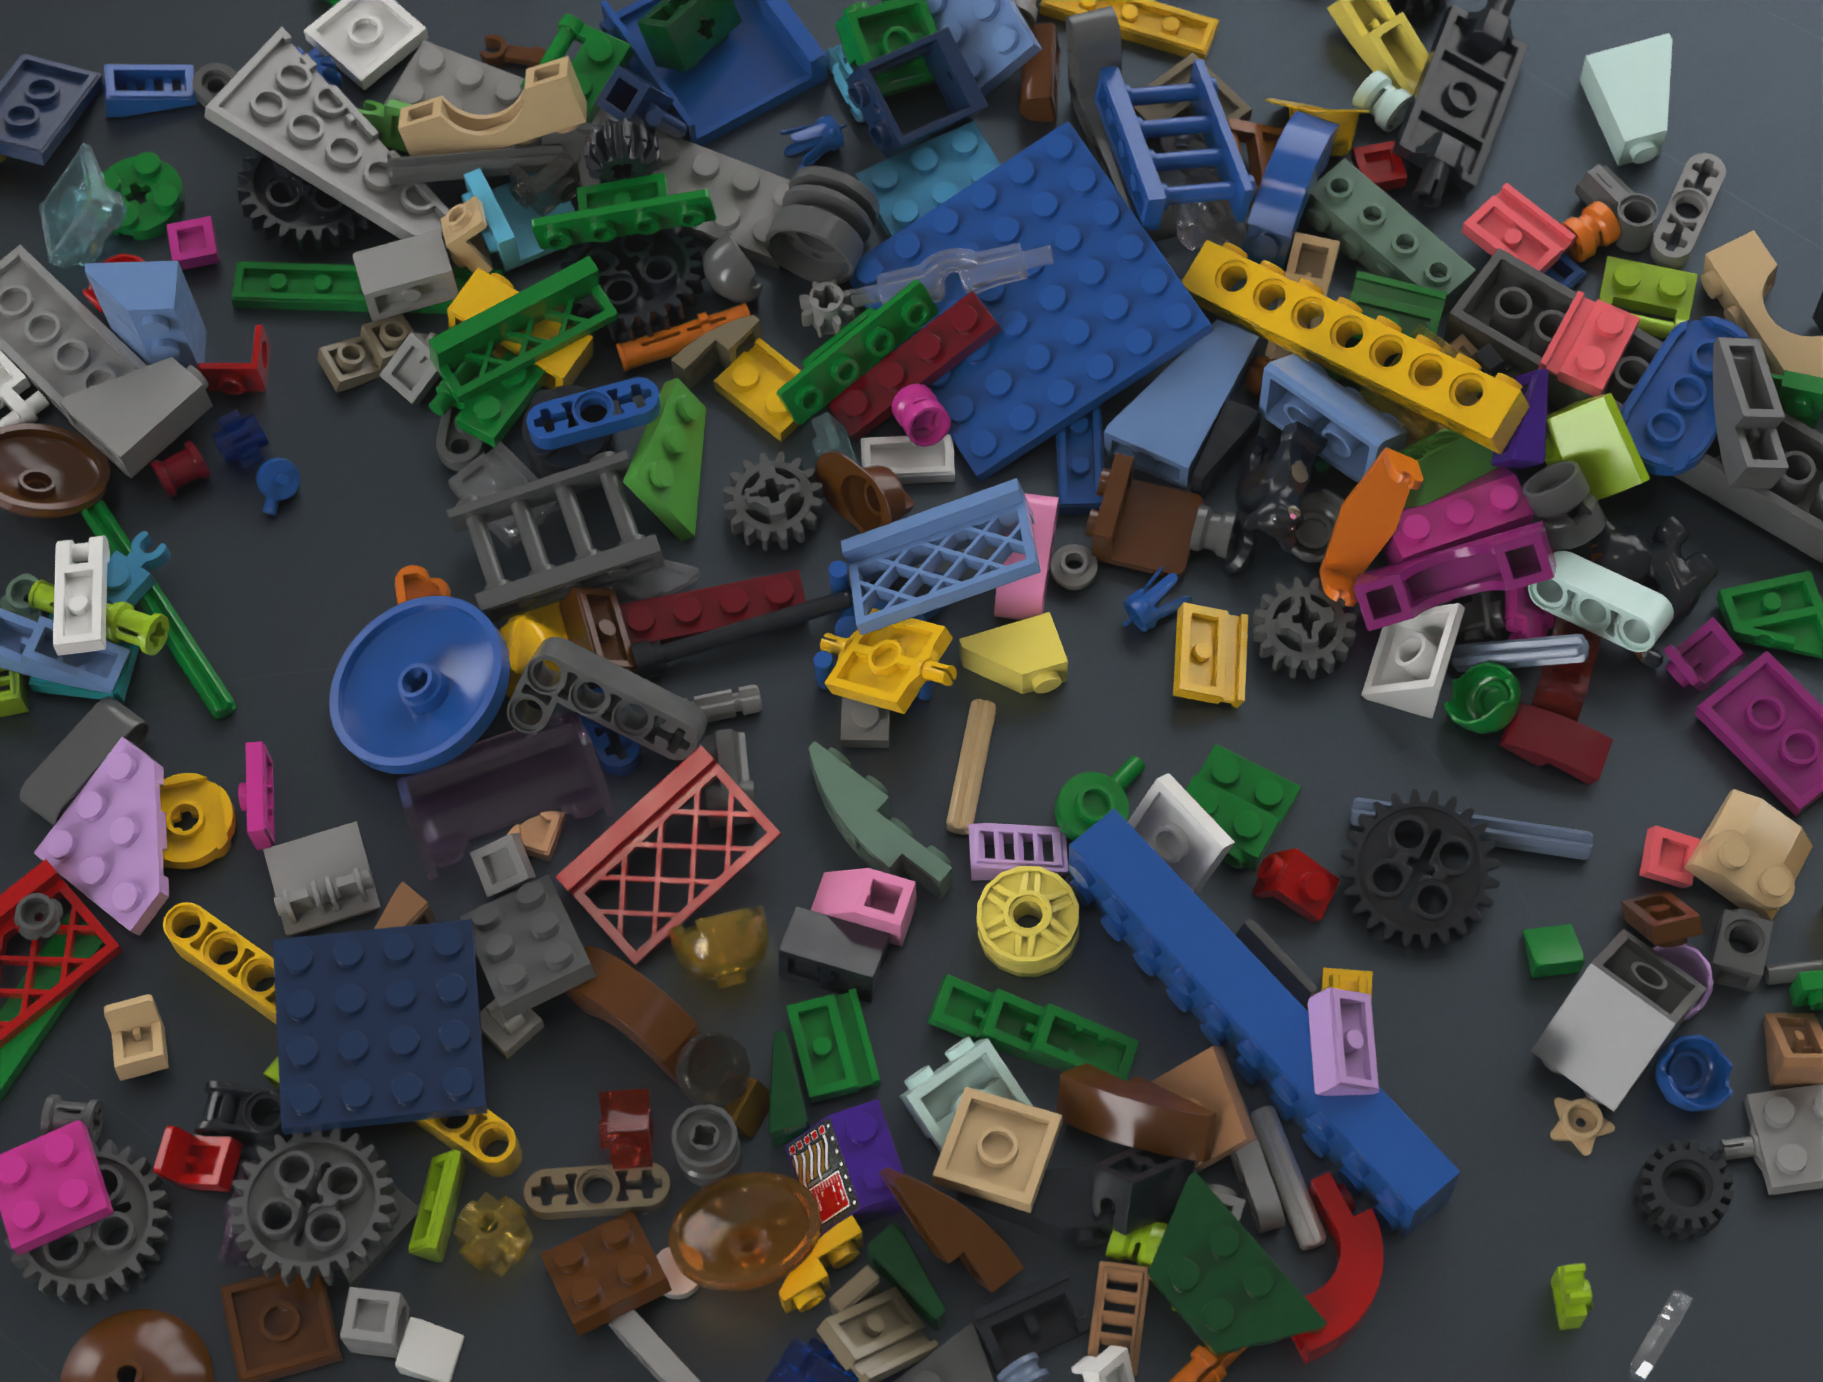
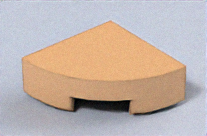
[507,811,567,862]

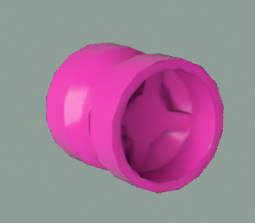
[892,383,951,447]

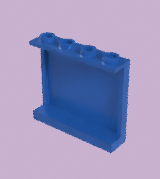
[599,0,828,146]

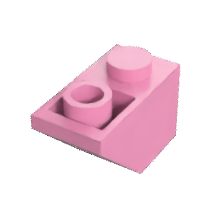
[811,868,917,947]

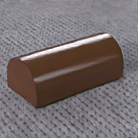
[1019,23,1061,122]

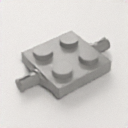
[1719,1084,1823,1195]

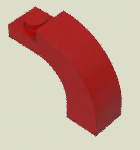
[1291,1171,1384,1364]

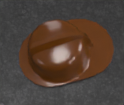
[815,451,914,533]

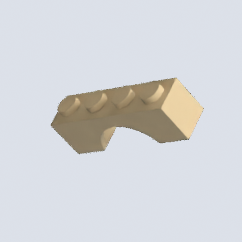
[398,56,587,156]
[1701,230,1823,378]

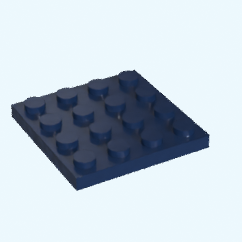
[273,919,488,1135]

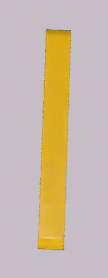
[163,902,522,1177]

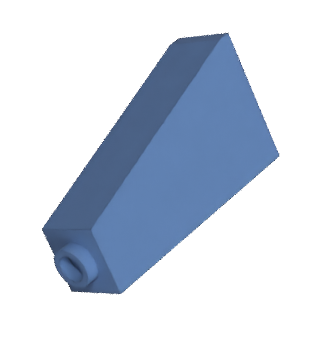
[1103,319,1259,490]

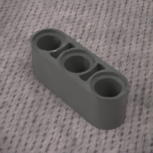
[19,696,150,826]

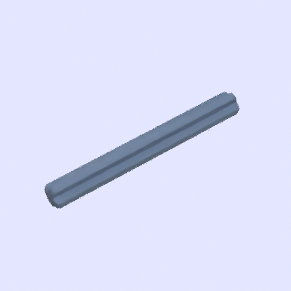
[1350,797,1593,860]

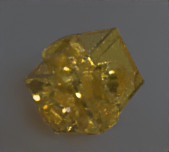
[454,1192,533,1277]

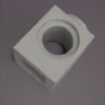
[340,1287,410,1358]

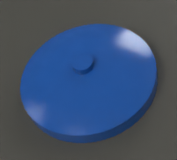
[329,596,510,774]

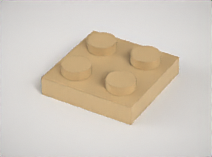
[932,1086,1062,1213]

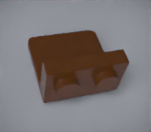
[1085,453,1203,578]

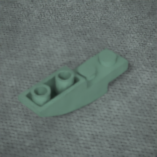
[808,741,953,900]

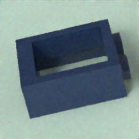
[845,27,989,159]

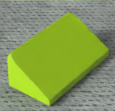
[408,1149,466,1263]

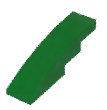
[927,974,1139,1081]

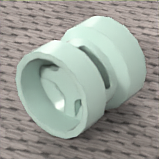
[1352,70,1413,132]

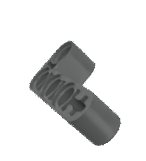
[506,637,708,760]

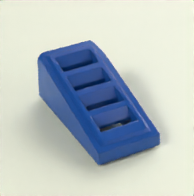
[103,64,196,117]

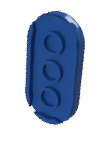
[1620,316,1749,476]

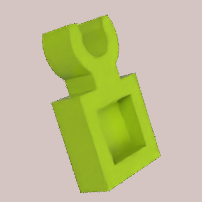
[1550,1263,1593,1330]

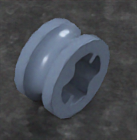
[997,1352,1050,1382]

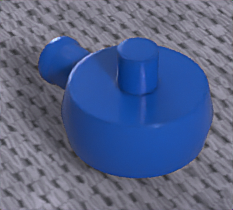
[256,457,300,516]

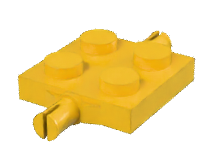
[820,608,957,714]

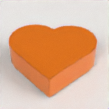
[395,565,453,605]

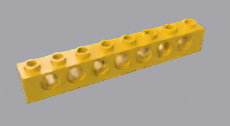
[1181,240,1530,455]

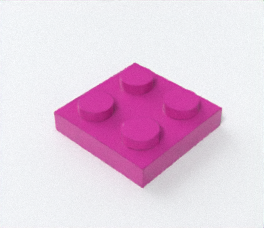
[0,1119,114,1256]

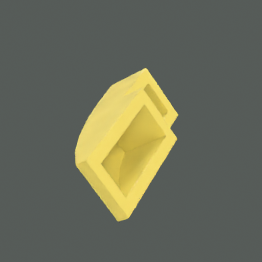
[1327,0,1429,95]

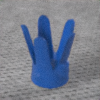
[779,114,847,170]
[1123,565,1193,632]

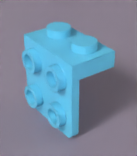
[461,168,575,272]

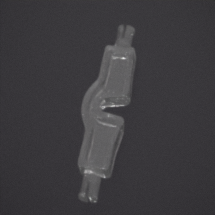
[850,243,1054,308]

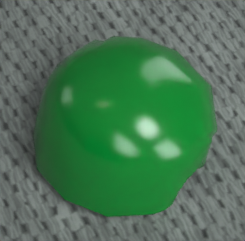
[1444,662,1521,735]

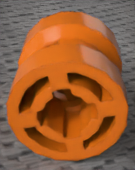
[1561,201,1621,263]

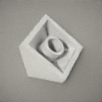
[1361,603,1465,719]

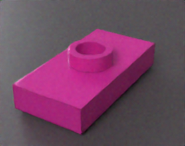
[238,741,275,850]

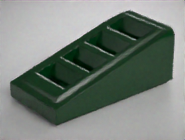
[768,1030,810,1147]
[867,1220,946,1332]

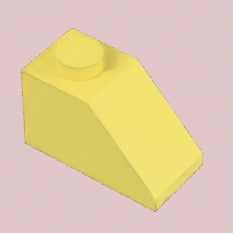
[959,612,1068,694]

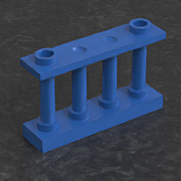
[1094,59,1256,231]

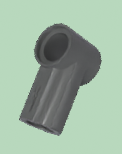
[1575,164,1659,253]
[704,729,758,828]

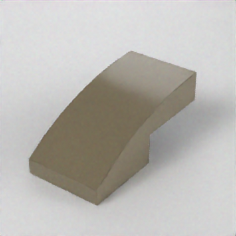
[671,315,762,390]

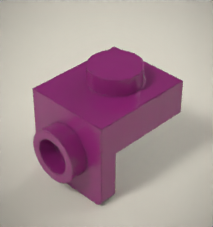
[1663,617,1746,693]

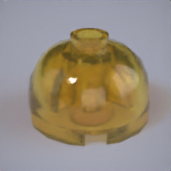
[669,905,769,989]

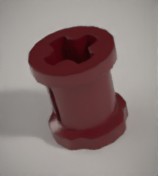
[150,440,211,498]

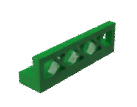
[428,256,618,403]

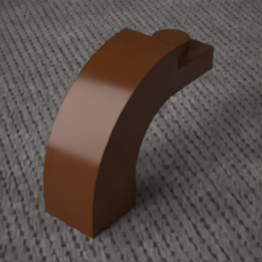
[565,945,722,1092]

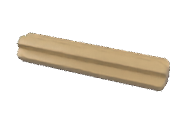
[946,699,996,835]

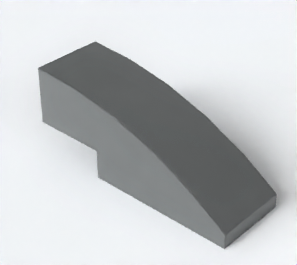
[1713,337,1789,489]

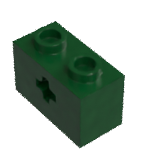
[637,0,742,72]

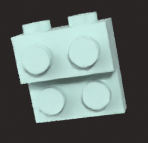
[899,1037,1033,1153]

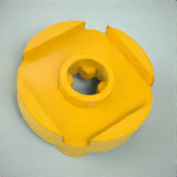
[160,773,236,869]

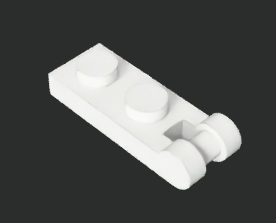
[53,535,110,656]

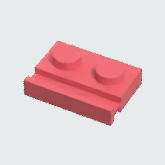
[1461,183,1576,273]
[1538,291,1640,397]

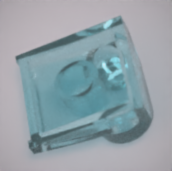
[39,143,127,269]

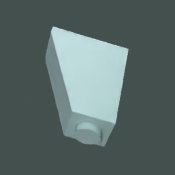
[1579,33,1673,166]

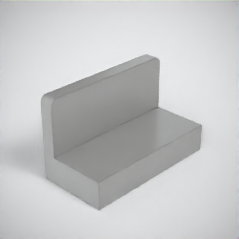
[353,230,458,322]

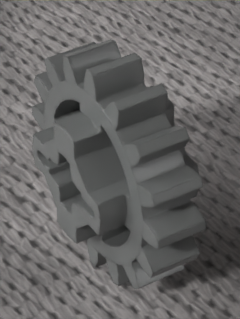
[723,452,824,551]
[1253,577,1357,679]

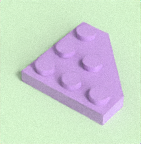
[34,737,169,936]

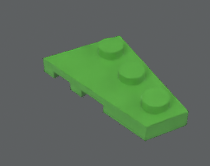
[623,378,706,542]

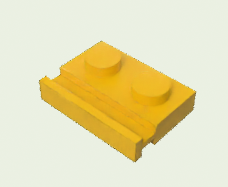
[714,338,801,443]
[1173,602,1248,708]

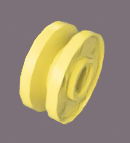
[977,866,1080,977]

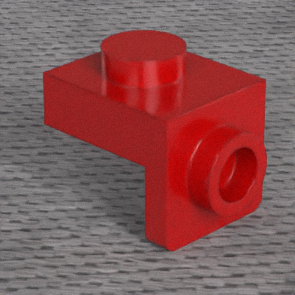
[1252,848,1340,923]
[153,1126,243,1192]

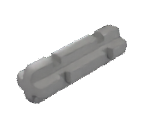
[677,684,762,729]

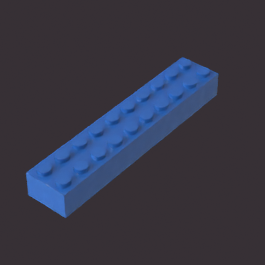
[1068,808,1460,1239]

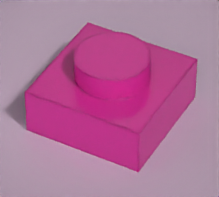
[167,216,220,270]

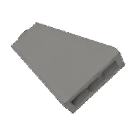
[59,357,213,478]

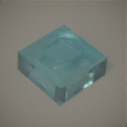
[811,412,858,464]

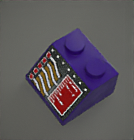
[785,1099,904,1241]

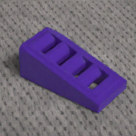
[1491,369,1548,470]

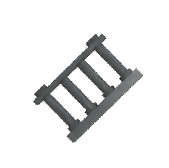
[447,450,665,623]

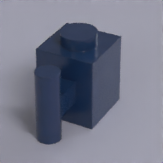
[594,65,687,138]

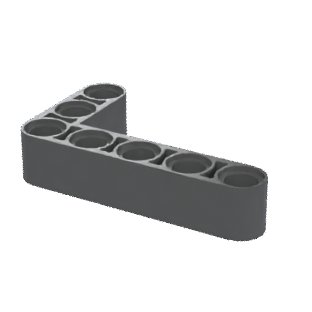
[1066,6,1177,242]

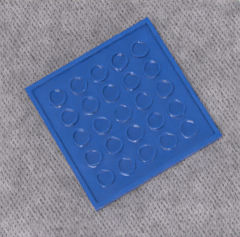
[841,121,1214,482]

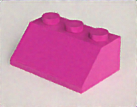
[1382,467,1534,565]

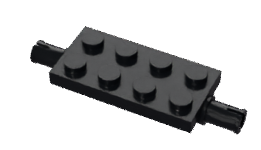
[1391,0,1529,209]

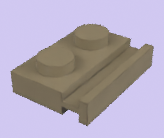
[816,1287,939,1382]

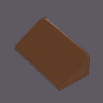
[559,587,638,684]

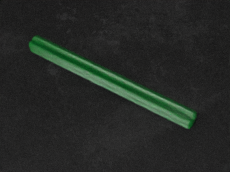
[81,499,236,720]

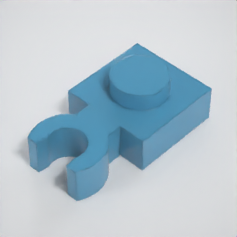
[107,531,171,606]

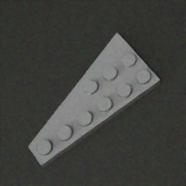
[204,27,449,242]

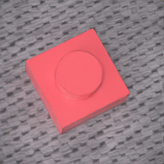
[1639,826,1700,889]

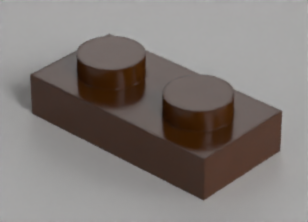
[1621,890,1703,948]

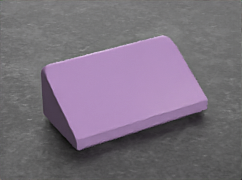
[1308,987,1379,1096]

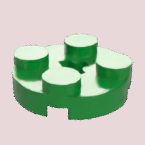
[94,152,186,240]

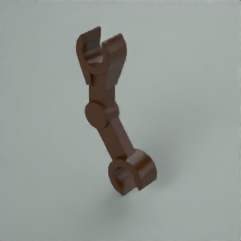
[480,34,546,68]

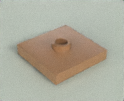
[1151,1046,1257,1173]

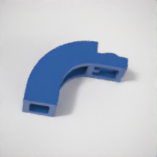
[1242,111,1339,271]

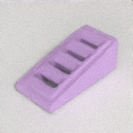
[968,823,1068,881]

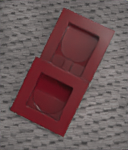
[1499,702,1613,785]

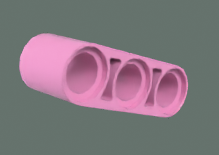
[994,493,1059,620]

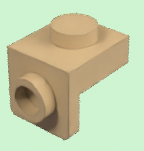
[440,196,493,273]
[104,994,169,1081]

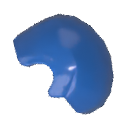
[1655,1034,1734,1111]

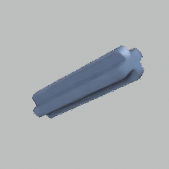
[1450,634,1589,672]

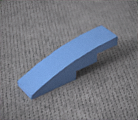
[0,608,130,694]

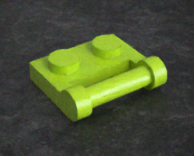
[1598,256,1698,339]

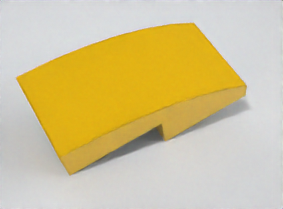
[779,1215,864,1314]

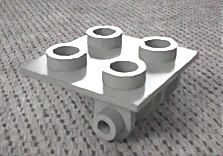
[263,821,381,937]

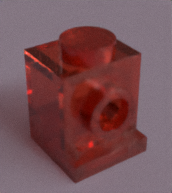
[599,1088,654,1170]

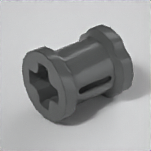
[41,1094,104,1144]

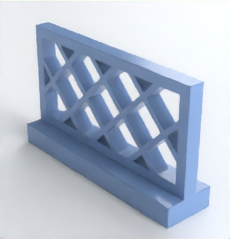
[841,478,1041,635]

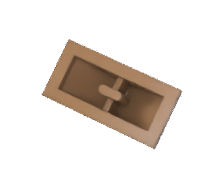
[1764,1013,1823,1089]

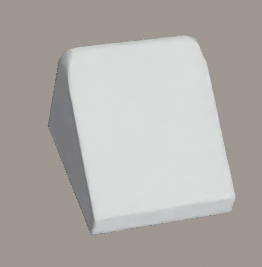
[395,1317,465,1382]

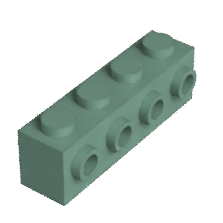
[1303,158,1476,319]

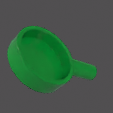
[1054,755,1146,841]

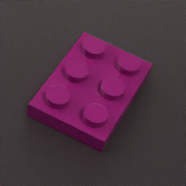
[1694,651,1823,817]

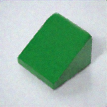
[1522,924,1585,978]

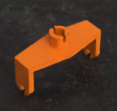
[1319,447,1424,607]

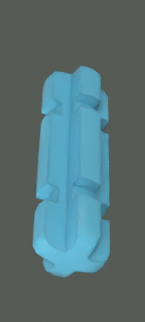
[825,45,866,123]

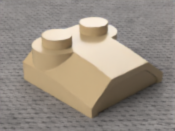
[1684,789,1813,921]

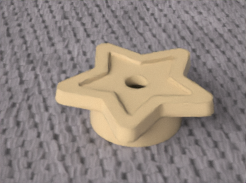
[1550,1096,1615,1156]

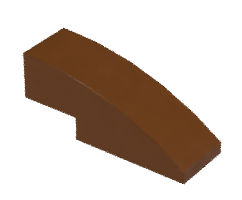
[1056,1063,1217,1162]
[879,1167,1025,1293]

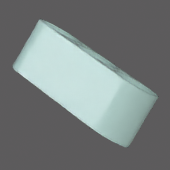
[1528,551,1674,652]

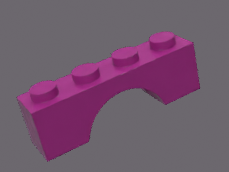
[1353,521,1557,631]

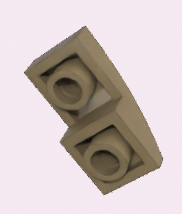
[317,313,414,393]

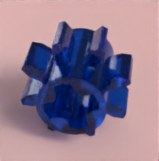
[212,409,269,470]

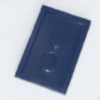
[0,53,103,165]

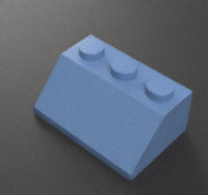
[85,261,207,369]
[1259,353,1408,483]

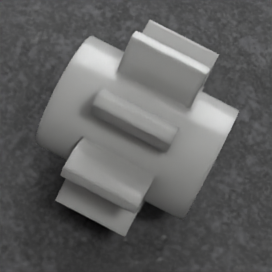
[799,279,855,338]

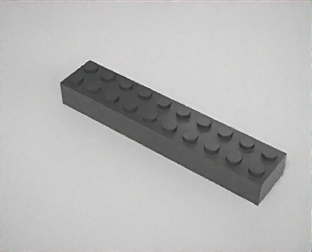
[1443,248,1823,564]

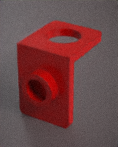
[197,325,271,395]

